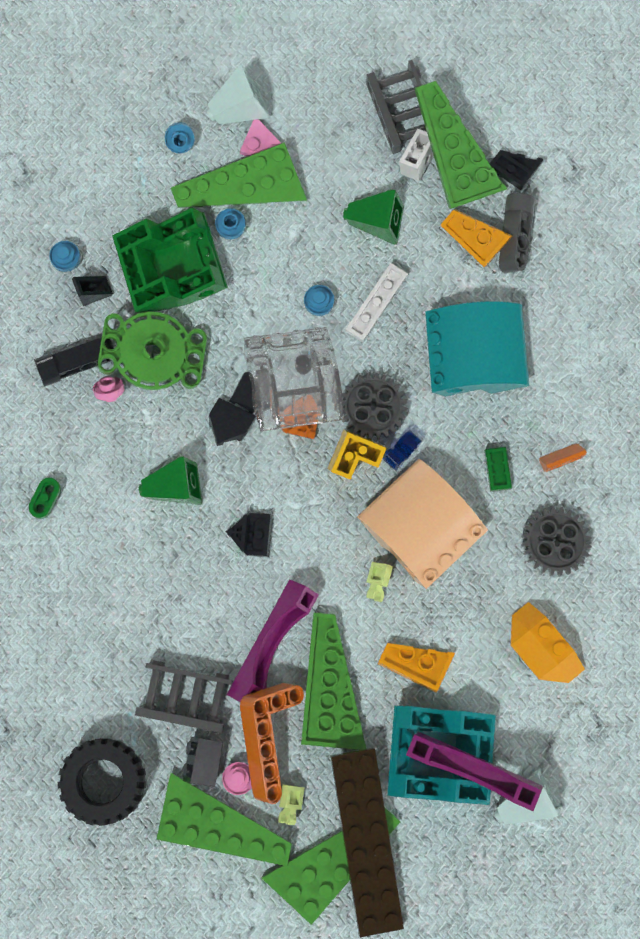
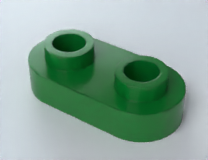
[29,477,61,519]

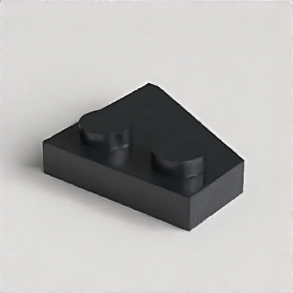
[489,150,543,190]

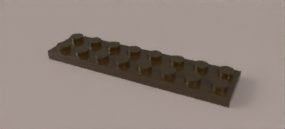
[330,748,404,938]

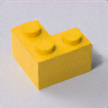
[327,429,387,480]

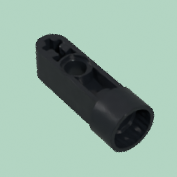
[34,337,114,387]

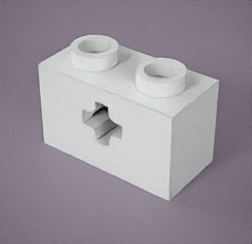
[399,129,434,181]

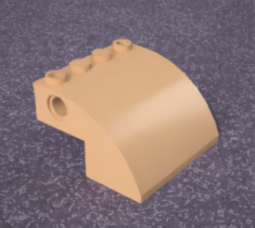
[357,459,488,589]

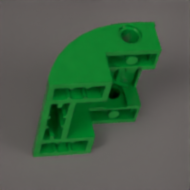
[112,208,228,313]

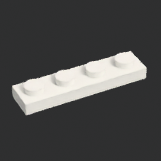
[345,263,408,343]

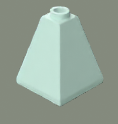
[207,65,270,124]
[494,769,560,825]

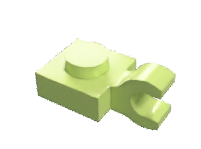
[366,562,393,602]
[278,784,305,825]

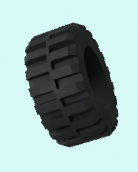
[58,738,147,826]

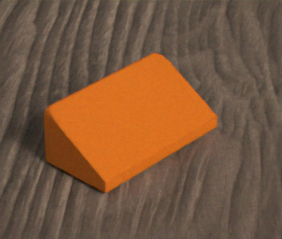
[539,443,587,472]

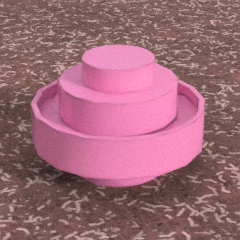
[93,376,125,402]
[222,762,252,795]

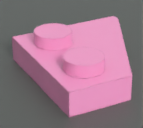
[240,119,281,157]

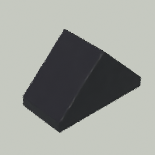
[72,276,113,306]

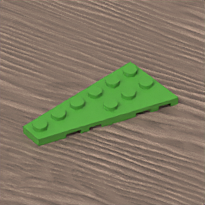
[414,81,507,209]
[170,142,307,208]
[301,612,367,750]
[157,772,292,866]
[262,807,400,925]

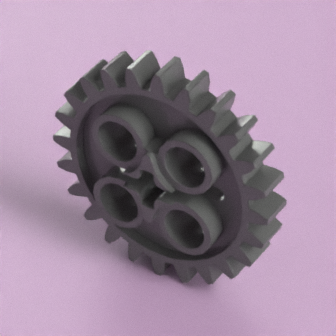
[339,373,408,441]
[521,507,592,577]

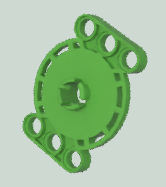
[98,311,207,390]

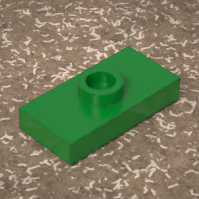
[484,447,512,492]

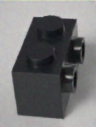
[182,737,223,787]

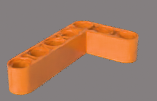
[240,683,304,804]

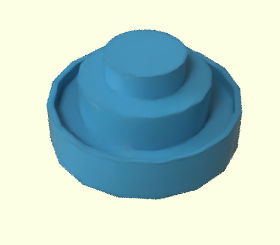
[164,122,195,154]
[215,208,246,240]
[49,241,81,272]
[304,285,334,316]

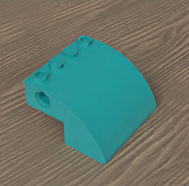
[425,301,530,397]
[387,706,496,805]

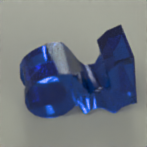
[382,430,423,471]

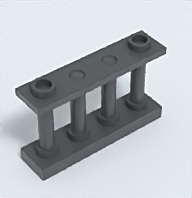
[366,60,427,154]
[135,660,233,733]

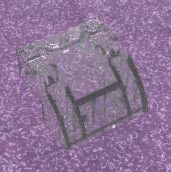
[244,327,344,432]

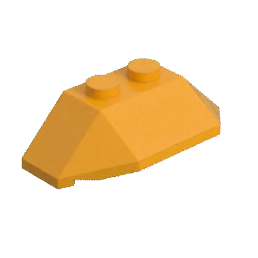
[510,602,585,683]

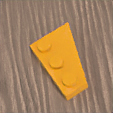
[440,209,513,267]
[377,643,455,693]

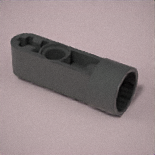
[499,193,535,274]

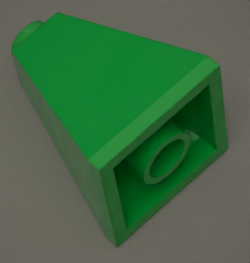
[343,190,404,245]
[139,456,202,505]

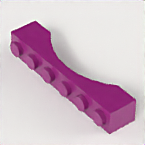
[226,579,319,702]
[406,731,544,811]

